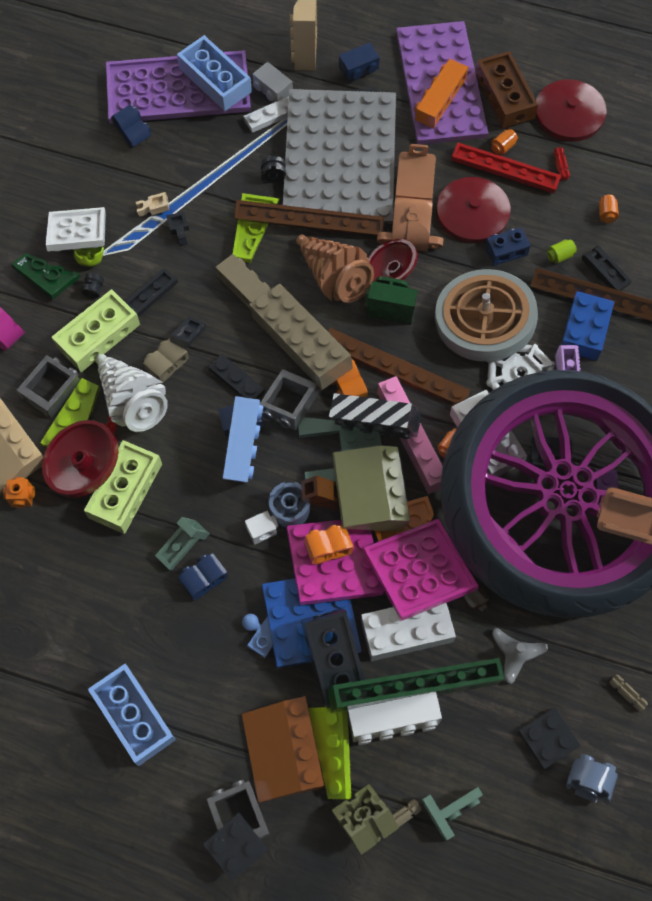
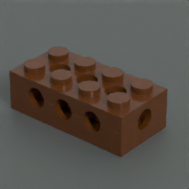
[475,51,538,129]

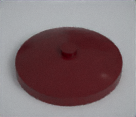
[535,79,606,142]
[436,177,510,243]
[42,420,119,498]

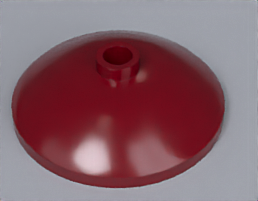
[369,239,418,282]

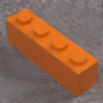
[414,59,469,129]

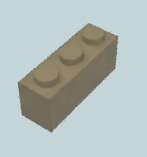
[216,254,271,309]

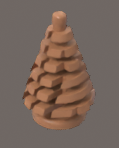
[296,235,374,303]

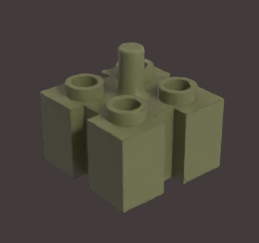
[332,784,399,855]

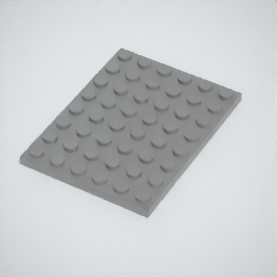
[283,89,396,224]

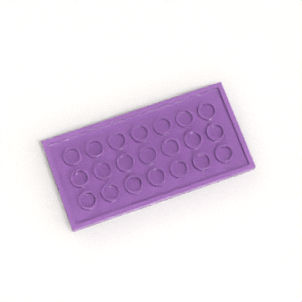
[396,21,488,145]
[106,50,251,123]

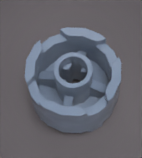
[269,482,310,528]
[566,754,618,804]

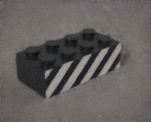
[329,393,422,439]

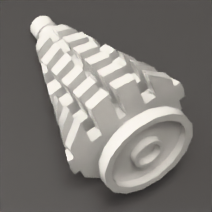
[95,354,168,432]

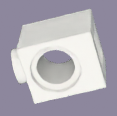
[245,511,279,545]

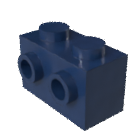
[339,43,380,82]
[485,228,531,266]

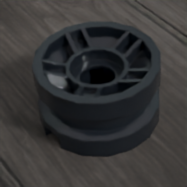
[260,156,286,183]

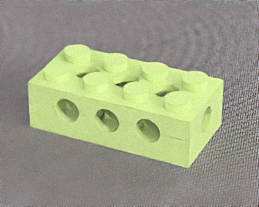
[52,289,140,372]
[84,440,162,534]

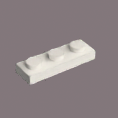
[244,96,289,133]

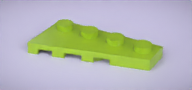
[233,193,279,263]
[40,378,100,448]
[308,707,351,799]

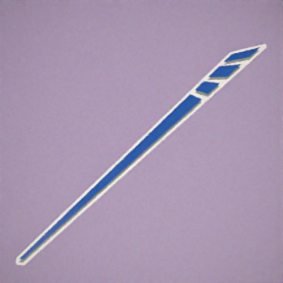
[103,117,288,256]

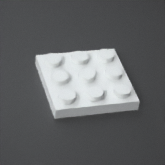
[46,207,106,251]

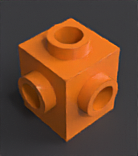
[3,477,35,508]

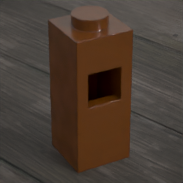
[301,475,340,511]

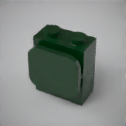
[364,276,418,325]

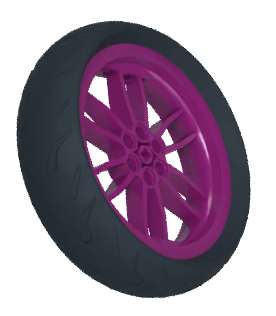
[441,370,652,618]

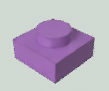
[595,470,618,490]

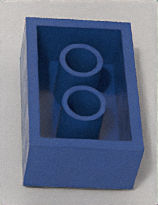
[561,291,614,361]

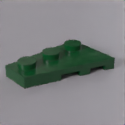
[12,253,80,300]

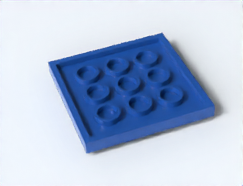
[262,579,362,669]

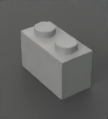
[253,62,293,102]

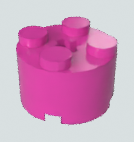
[0,307,25,351]

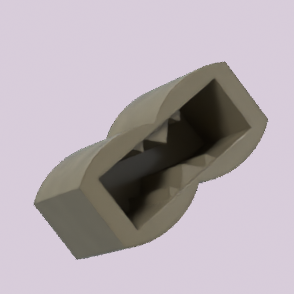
[143,339,189,382]

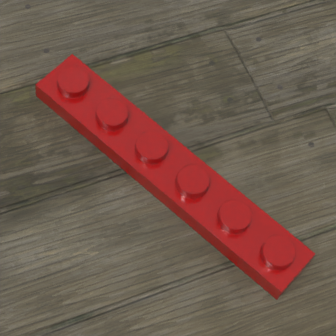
[451,142,561,194]

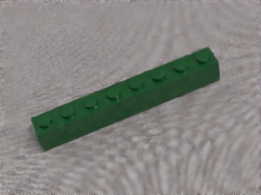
[327,658,505,713]

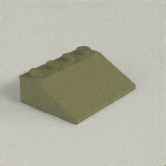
[332,446,410,532]

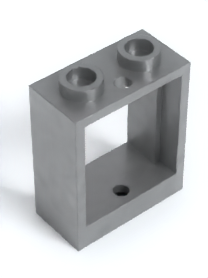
[17,355,80,419]
[259,369,318,430]
[207,780,270,839]

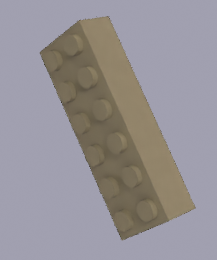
[249,284,353,390]

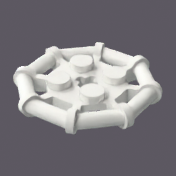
[486,344,556,390]

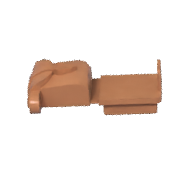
[377,144,443,252]
[597,487,652,544]

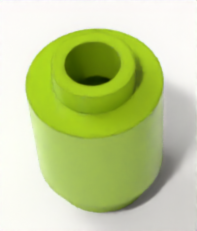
[547,240,577,264]

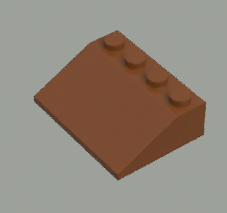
[242,696,324,803]

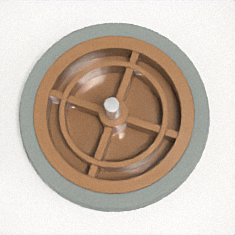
[435,269,538,361]

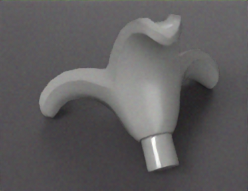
[492,628,548,684]

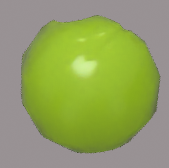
[74,246,104,267]

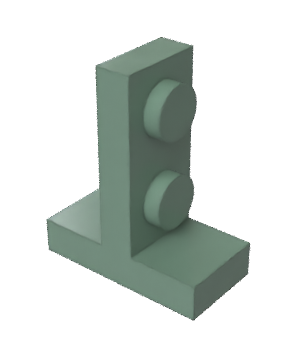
[155,517,210,570]
[421,787,483,841]

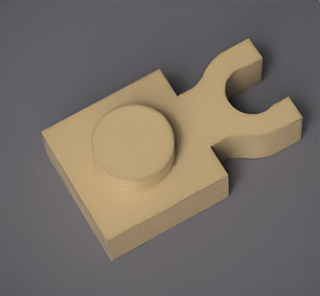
[136,192,169,217]

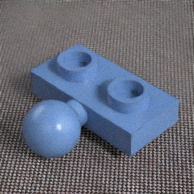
[242,614,273,658]

